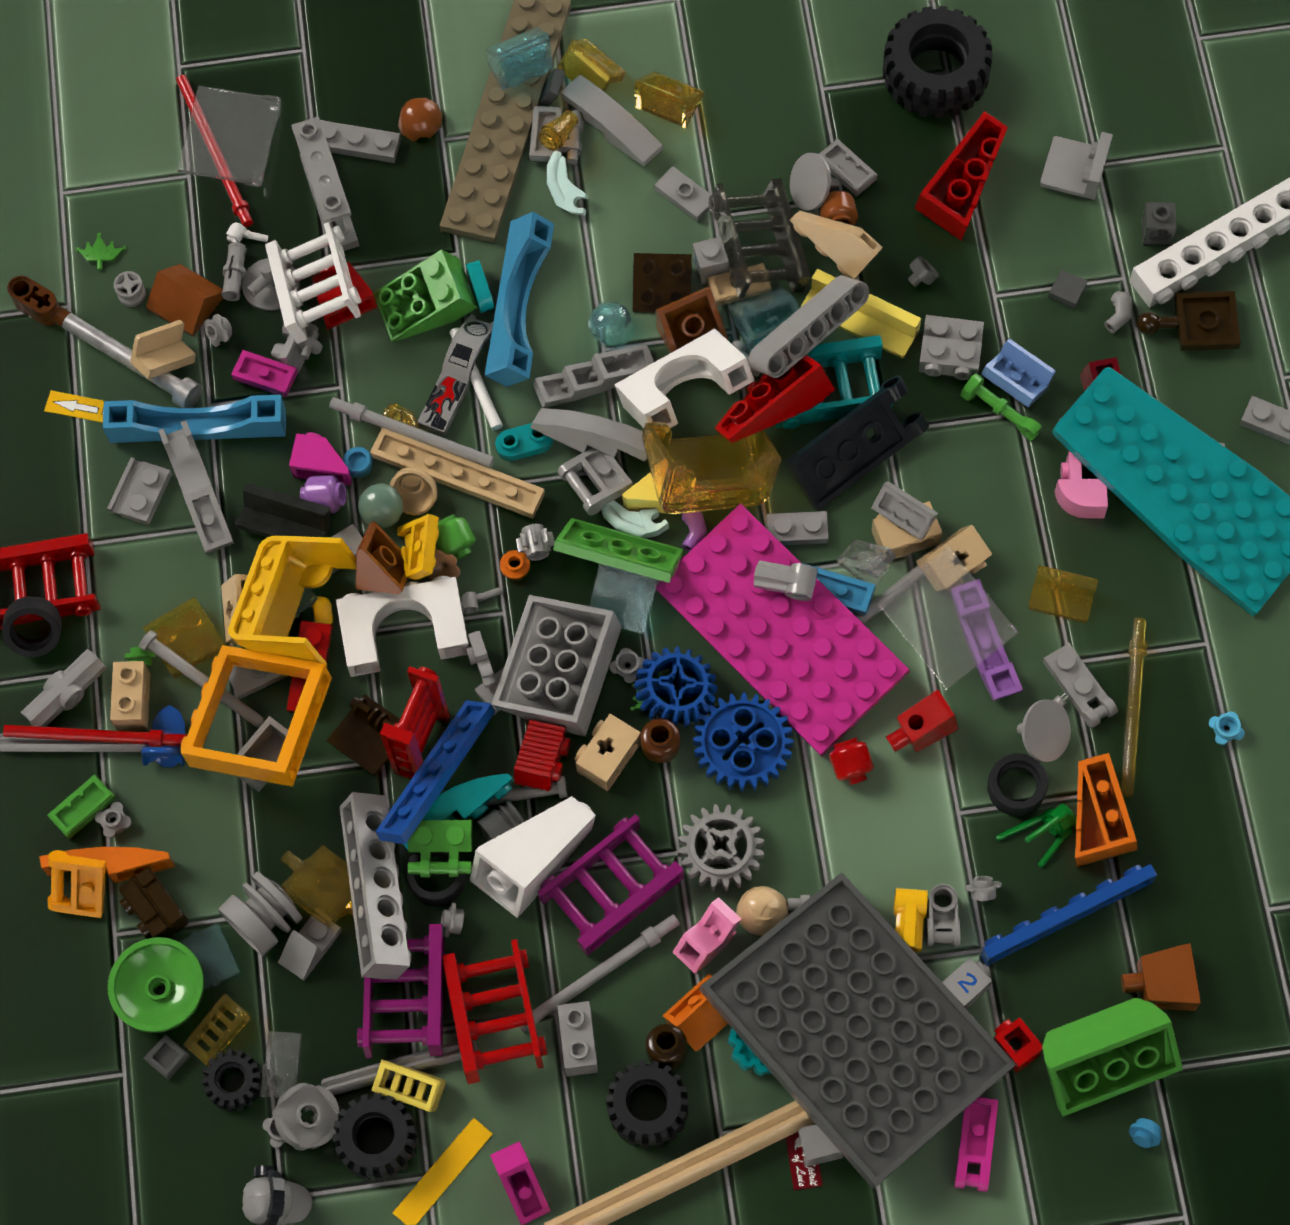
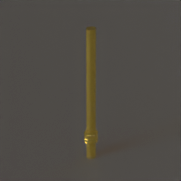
[1121,618,1148,796]

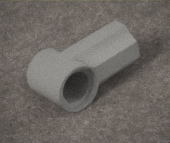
[753,560,818,601]

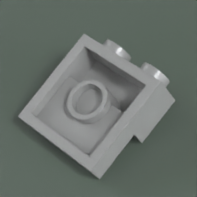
[918,315,984,380]

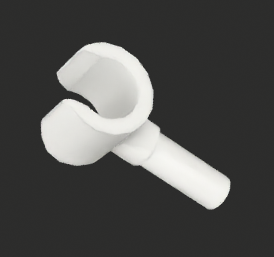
[226,222,269,243]

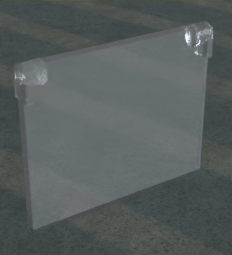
[178,86,282,187]
[877,546,1019,690]

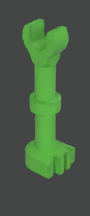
[960,373,1042,442]

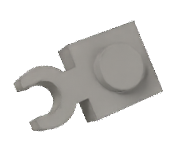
[466,631,497,688]

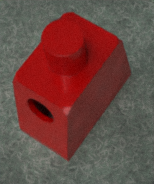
[312,262,377,330]
[886,690,959,753]

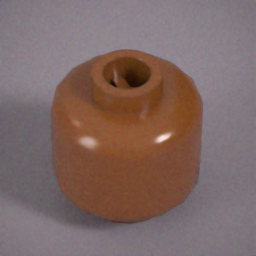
[818,191,858,226]

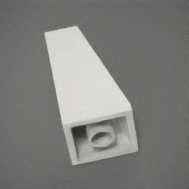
[469,796,596,918]

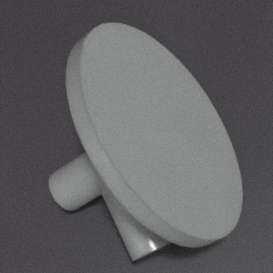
[790,153,839,211]
[242,258,300,311]
[1017,700,1071,762]

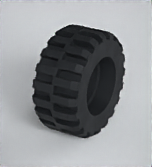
[883,6,993,118]

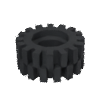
[202,1049,263,1112]

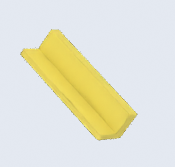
[801,269,921,358]

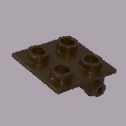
[632,253,692,312]
[326,694,400,776]

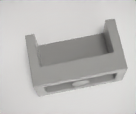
[237,716,288,792]

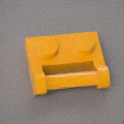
[48,850,106,918]

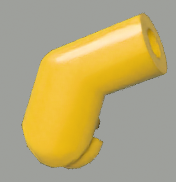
[310,596,333,624]

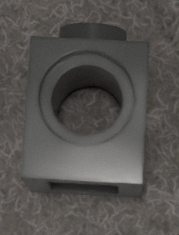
[1141,202,1176,245]

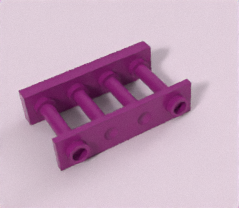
[538,814,684,957]
[357,924,445,1058]

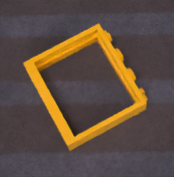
[181,645,332,787]

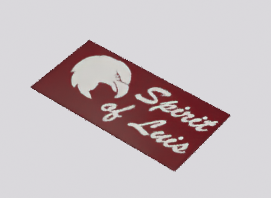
[786,1131,823,1190]

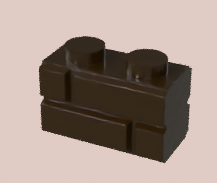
[119,868,189,939]

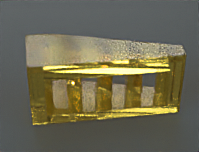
[184,994,251,1066]

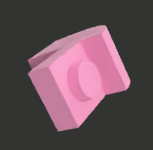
[1055,452,1108,519]
[672,897,741,974]

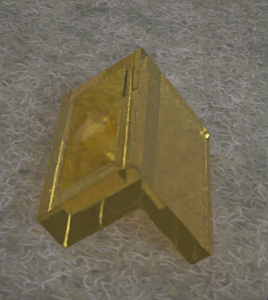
[558,39,627,92]
[1028,565,1099,623]

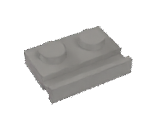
[107,457,172,526]

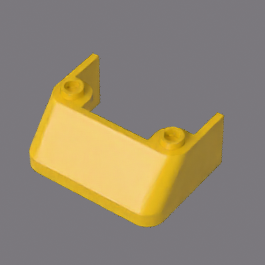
[228,536,357,665]

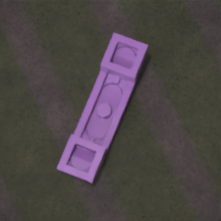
[950,579,1023,701]

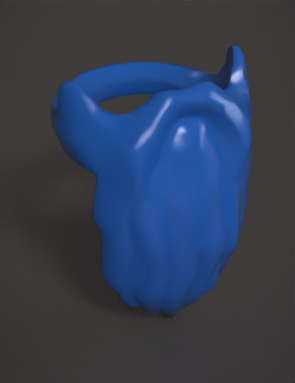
[141,705,186,767]

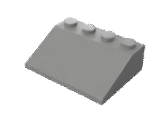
[491,595,622,737]

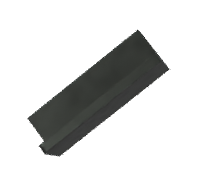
[235,483,331,537]

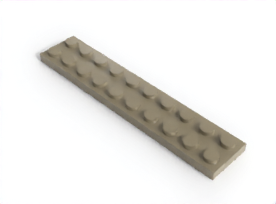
[439,0,571,244]

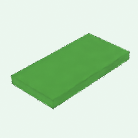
[553,518,685,583]

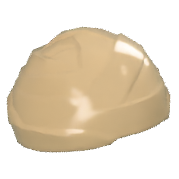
[390,467,437,515]
[736,886,788,936]

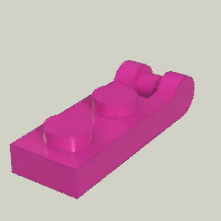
[954,1097,998,1192]

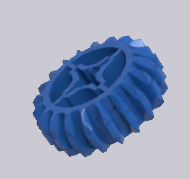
[634,646,718,728]

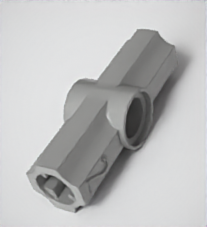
[20,649,107,727]

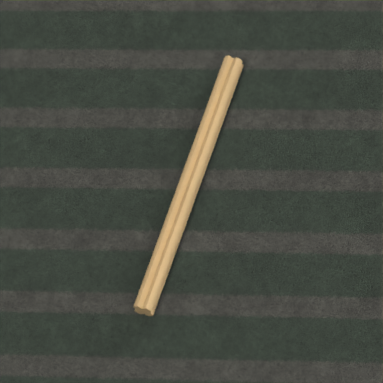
[544,1101,815,1225]

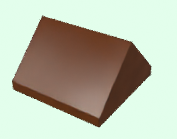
[146,264,223,337]
[656,286,729,353]
[356,521,408,594]

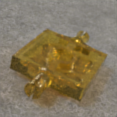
[281,845,354,928]

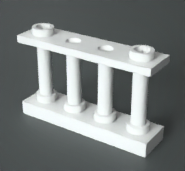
[265,222,362,344]

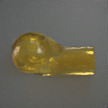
[382,404,419,429]

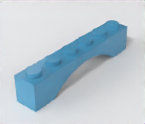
[484,212,554,387]
[103,395,286,443]

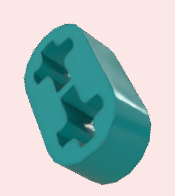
[465,260,495,313]

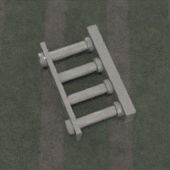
[291,117,359,251]

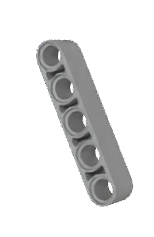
[748,275,869,378]

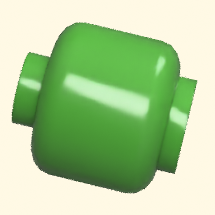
[436,514,476,561]

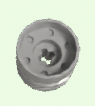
[217,871,303,956]

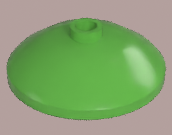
[108,937,204,1033]

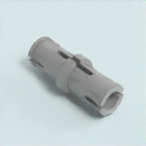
[221,242,247,301]

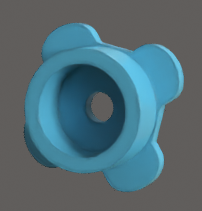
[1209,711,1245,745]

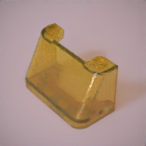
[642,422,781,514]

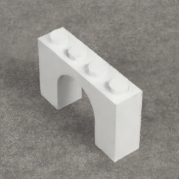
[614,329,755,438]
[336,576,469,677]

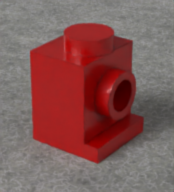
[994,1017,1043,1074]

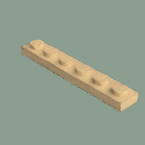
[370,428,545,519]

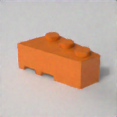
[1075,753,1138,867]

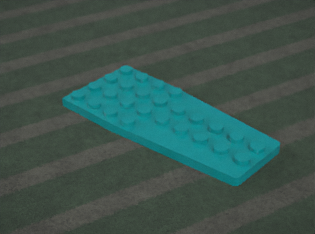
[1052,367,1290,617]

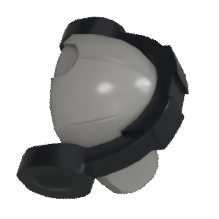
[242,1165,312,1225]

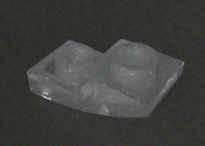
[261,1031,302,1098]

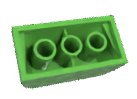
[1043,998,1183,1117]

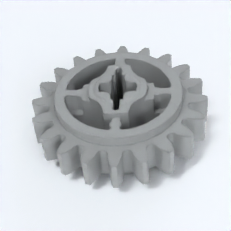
[678,804,764,891]

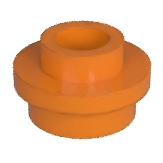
[500,550,530,580]

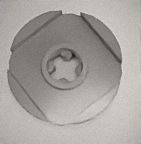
[272,1083,340,1151]

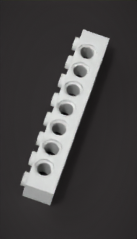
[1129,177,1290,308]

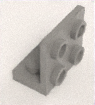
[1040,132,1113,200]

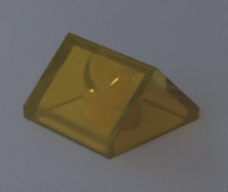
[634,71,705,128]

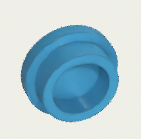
[1129,1118,1162,1148]

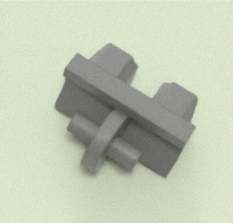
[271,322,323,374]

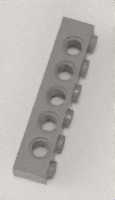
[340,792,411,980]

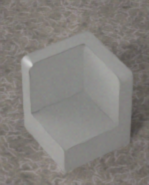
[798,1124,843,1167]

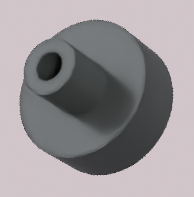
[908,256,939,287]

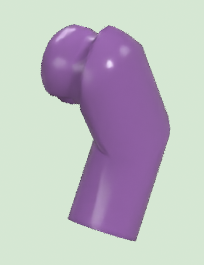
[681,508,707,552]

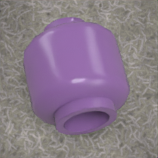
[300,475,346,514]

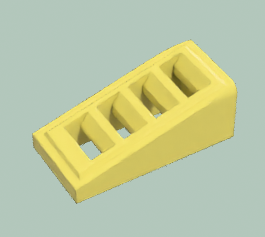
[371,1059,446,1112]

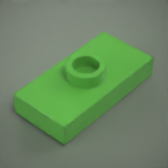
[47,774,116,839]

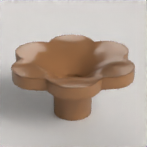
[428,550,460,580]

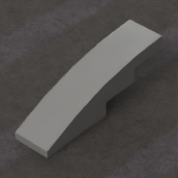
[560,75,664,166]
[533,344,654,408]
[530,408,657,462]

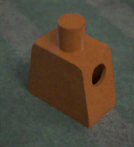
[1121,943,1201,1011]

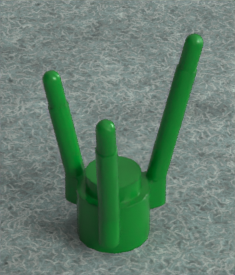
[996,803,1076,867]

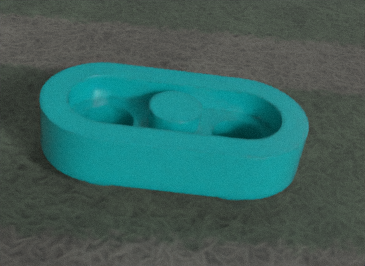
[495,423,554,461]

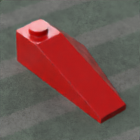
[715,355,835,444]

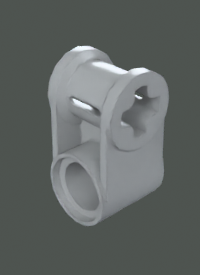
[926,884,960,946]

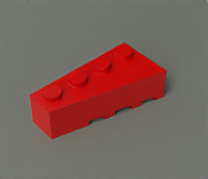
[914,111,1008,241]

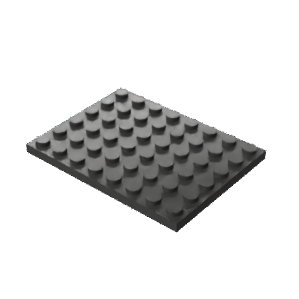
[699,873,1016,1189]

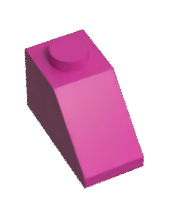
[289,432,352,486]
[490,1141,551,1225]

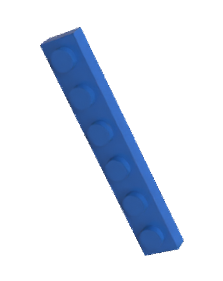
[375,700,495,844]
[980,864,1157,966]

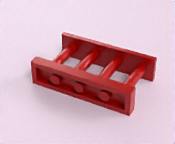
[0,533,101,630]
[380,666,450,779]
[442,939,548,1085]

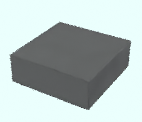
[540,68,565,107]
[1048,270,1088,309]
[143,1034,190,1081]

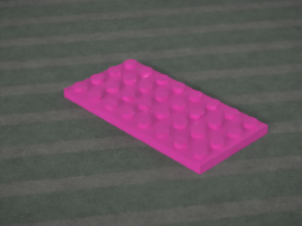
[654,503,910,757]

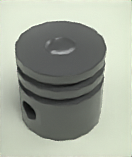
[477,800,525,841]

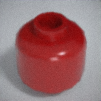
[829,737,874,785]

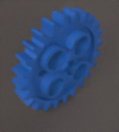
[693,692,793,792]

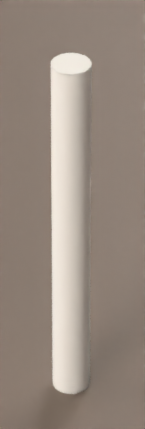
[450,327,503,431]

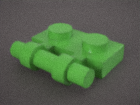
[408,820,472,878]

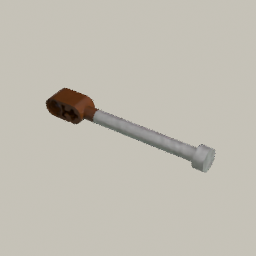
[7,275,202,408]

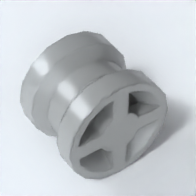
[114,271,146,307]

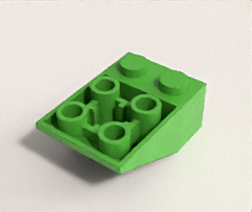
[373,249,478,342]

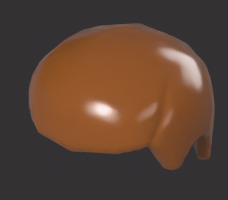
[398,98,443,141]

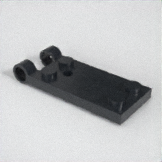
[785,376,929,511]

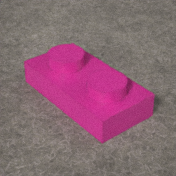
[231,350,298,397]

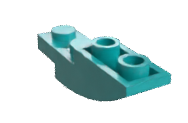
[403,774,514,850]

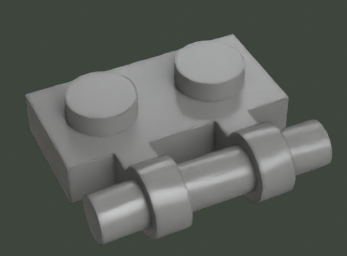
[529,106,584,165]

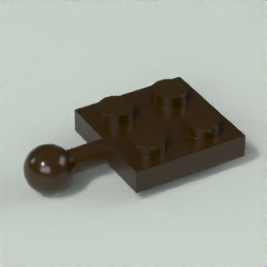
[1137,291,1241,351]

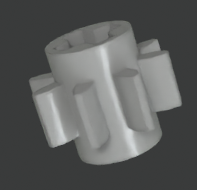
[516,524,555,561]

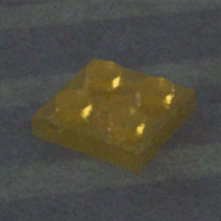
[142,597,226,679]

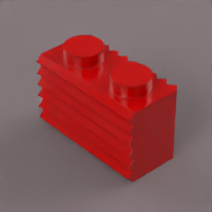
[514,719,571,792]

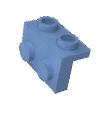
[981,339,1056,408]

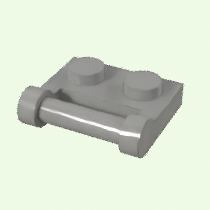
[557,447,633,515]

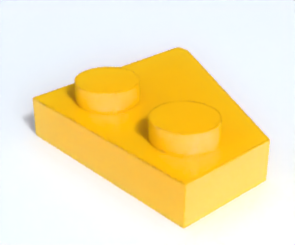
[397,514,439,580]

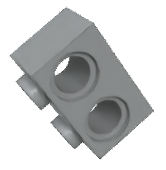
[557,1001,599,1077]

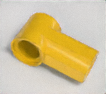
[894,888,928,952]

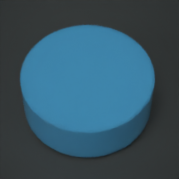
[343,447,373,478]

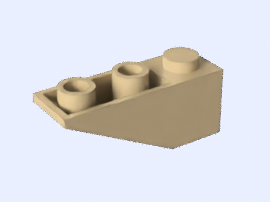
[789,211,883,279]

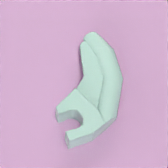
[547,151,588,215]
[601,500,669,539]

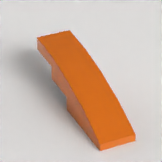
[39,847,175,883]

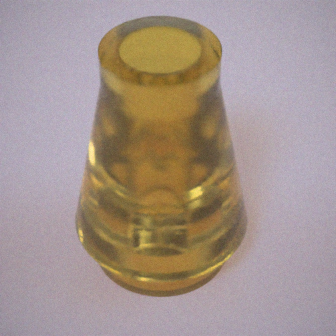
[539,110,578,151]

